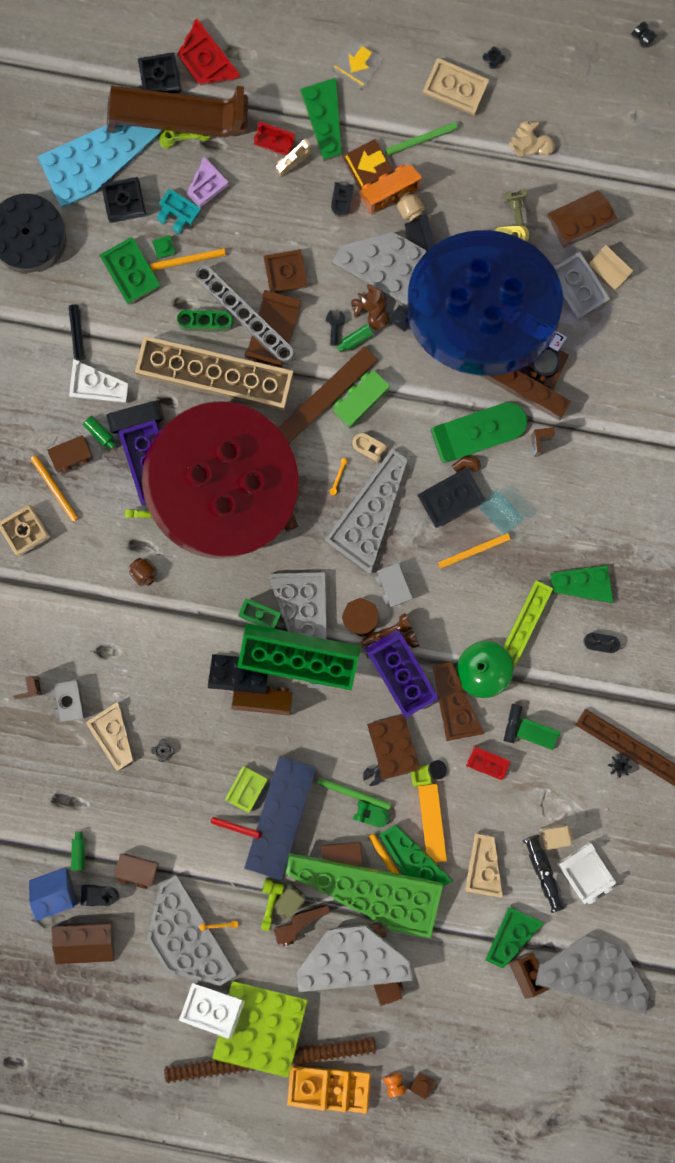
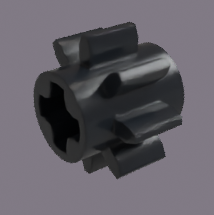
[607,754,632,778]

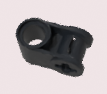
[80,885,119,906]

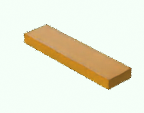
[418,784,447,862]

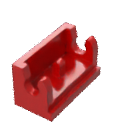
[254,121,295,156]
[466,746,511,781]

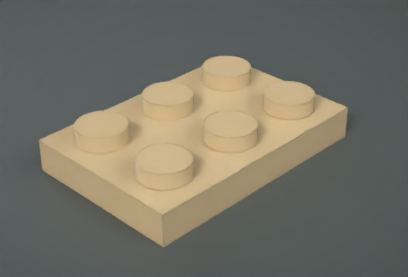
[422,58,489,116]

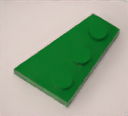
[550,565,613,604]

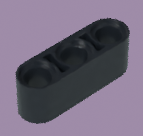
[106,400,164,434]

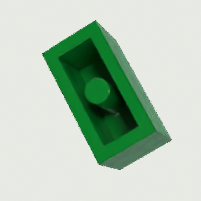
[238,598,282,629]

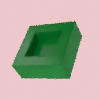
[152,235,176,260]

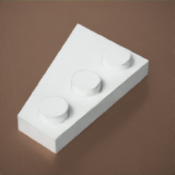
[69,359,129,404]

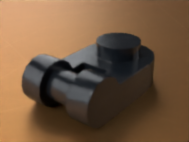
[331,182,354,217]

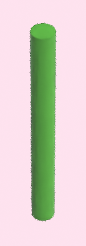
[385,122,458,156]
[316,777,391,811]

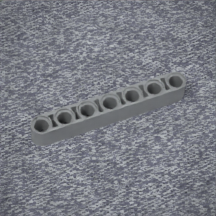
[195,265,294,364]

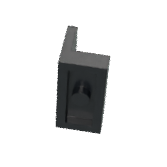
[404,214,437,257]

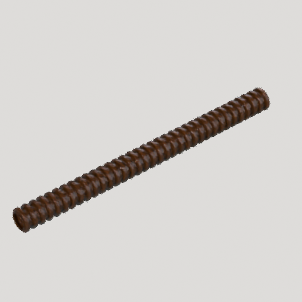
[164,1036,376,1084]

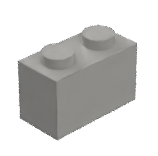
[375,563,413,608]

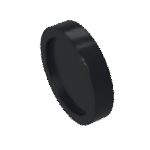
[428,760,447,780]

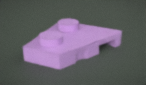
[187,157,229,208]

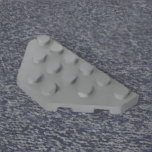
[332,232,440,319]
[147,875,237,986]
[296,925,413,992]
[536,936,649,1014]

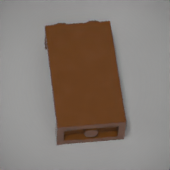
[245,289,301,368]

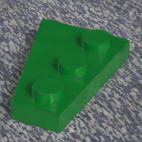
[485,906,544,968]

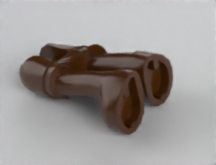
[361,613,420,659]

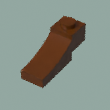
[274,904,330,947]

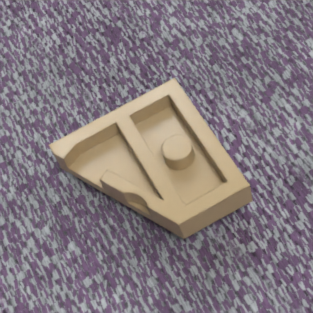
[276,139,311,177]

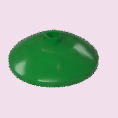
[457,641,514,698]

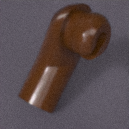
[451,456,481,473]

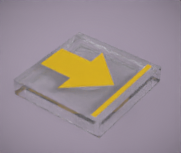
[331,38,383,91]

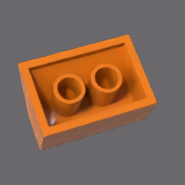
[360,164,422,215]

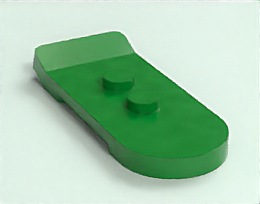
[431,402,527,463]

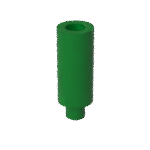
[336,324,373,353]
[82,415,116,449]
[71,831,86,871]

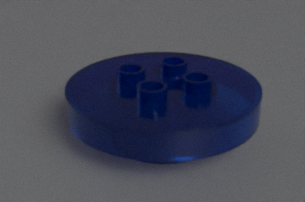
[407,230,563,376]

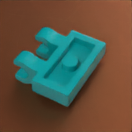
[156,188,201,235]

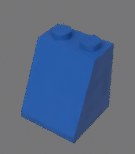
[29,867,79,921]

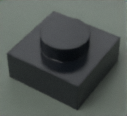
[388,305,415,332]

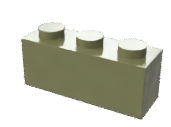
[275,883,306,919]

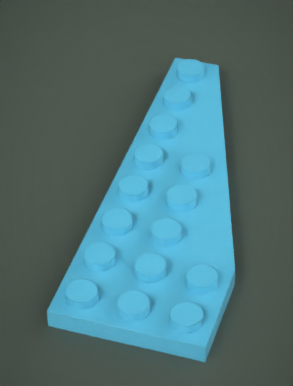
[37,125,163,209]

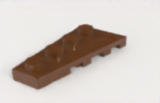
[432,662,485,741]

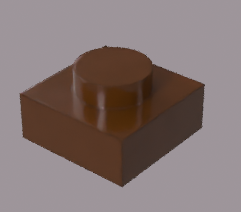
[409,1072,436,1100]

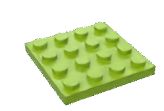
[212,981,308,1078]

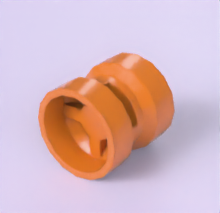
[383,1072,407,1098]

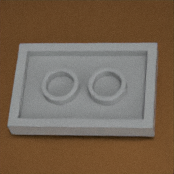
[547,251,610,320]

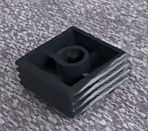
[138,52,181,93]
[101,177,146,223]

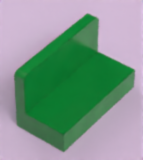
[516,718,561,750]

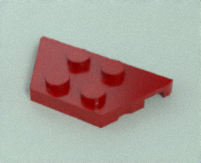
[177,18,240,86]

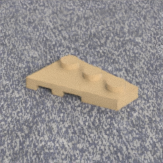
[86,702,134,771]

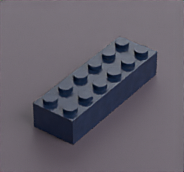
[244,756,316,880]

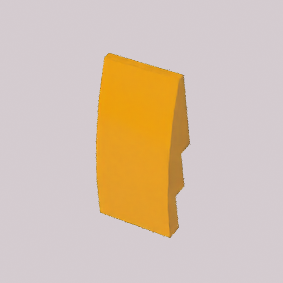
[287,1065,371,1113]

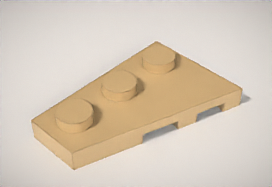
[464,833,503,898]

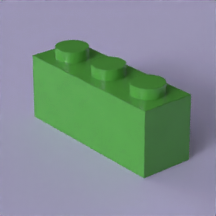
[333,370,390,429]

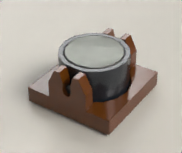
[520,339,569,390]

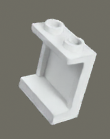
[557,842,617,904]

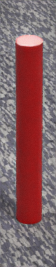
[211,817,262,839]

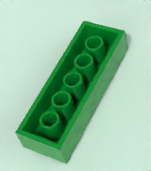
[237,623,361,691]

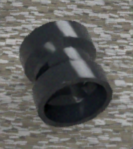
[631,21,657,48]

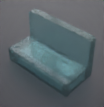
[479,490,523,534]

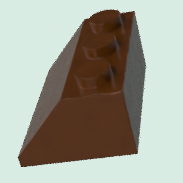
[547,190,617,248]
[231,686,293,715]
[51,922,114,964]

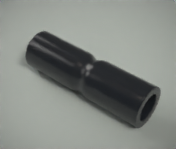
[503,704,523,744]

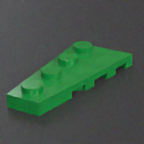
[300,77,341,161]
[379,824,453,887]

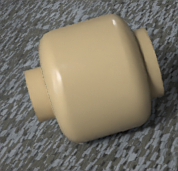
[397,192,425,222]

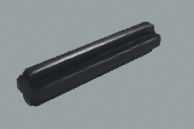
[68,304,85,360]

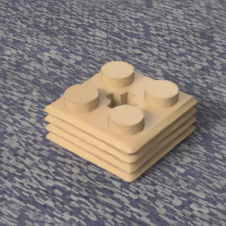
[0,504,50,557]

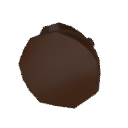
[342,598,379,636]

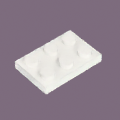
[179,983,245,1040]

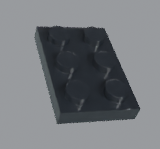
[417,467,486,529]
[208,654,268,694]

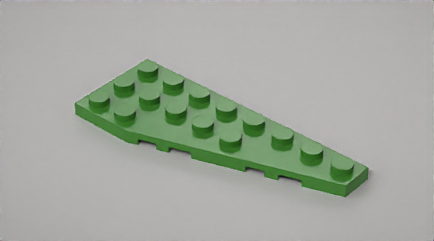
[286,853,443,938]

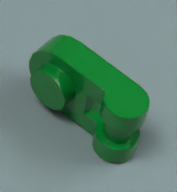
[353,801,389,827]

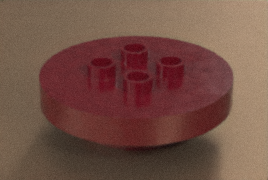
[142,401,299,559]

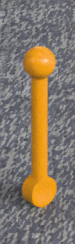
[329,458,348,496]
[199,920,239,931]

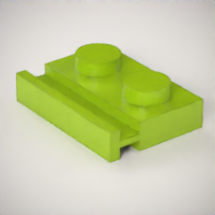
[225,766,268,813]

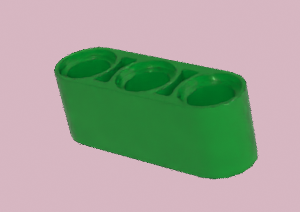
[177,310,233,332]

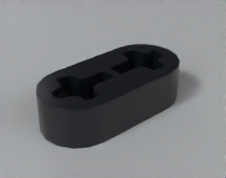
[583,633,620,653]

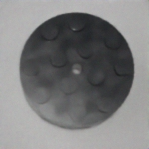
[0,193,67,274]

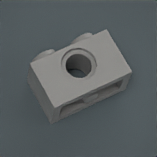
[52,680,85,722]

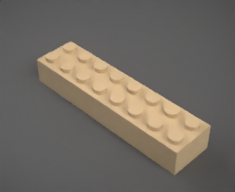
[135,336,293,412]

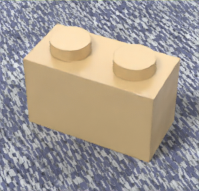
[540,824,573,850]

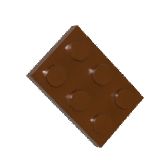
[367,714,420,780]

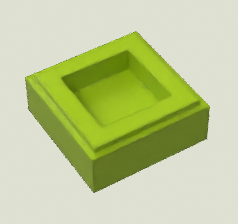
[411,765,432,787]

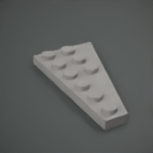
[324,448,408,574]
[268,573,328,688]

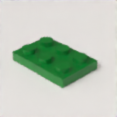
[99,237,161,305]

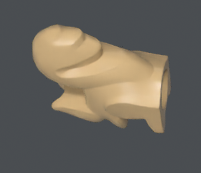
[508,122,555,157]

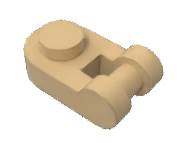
[352,433,388,464]

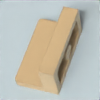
[588,245,633,290]

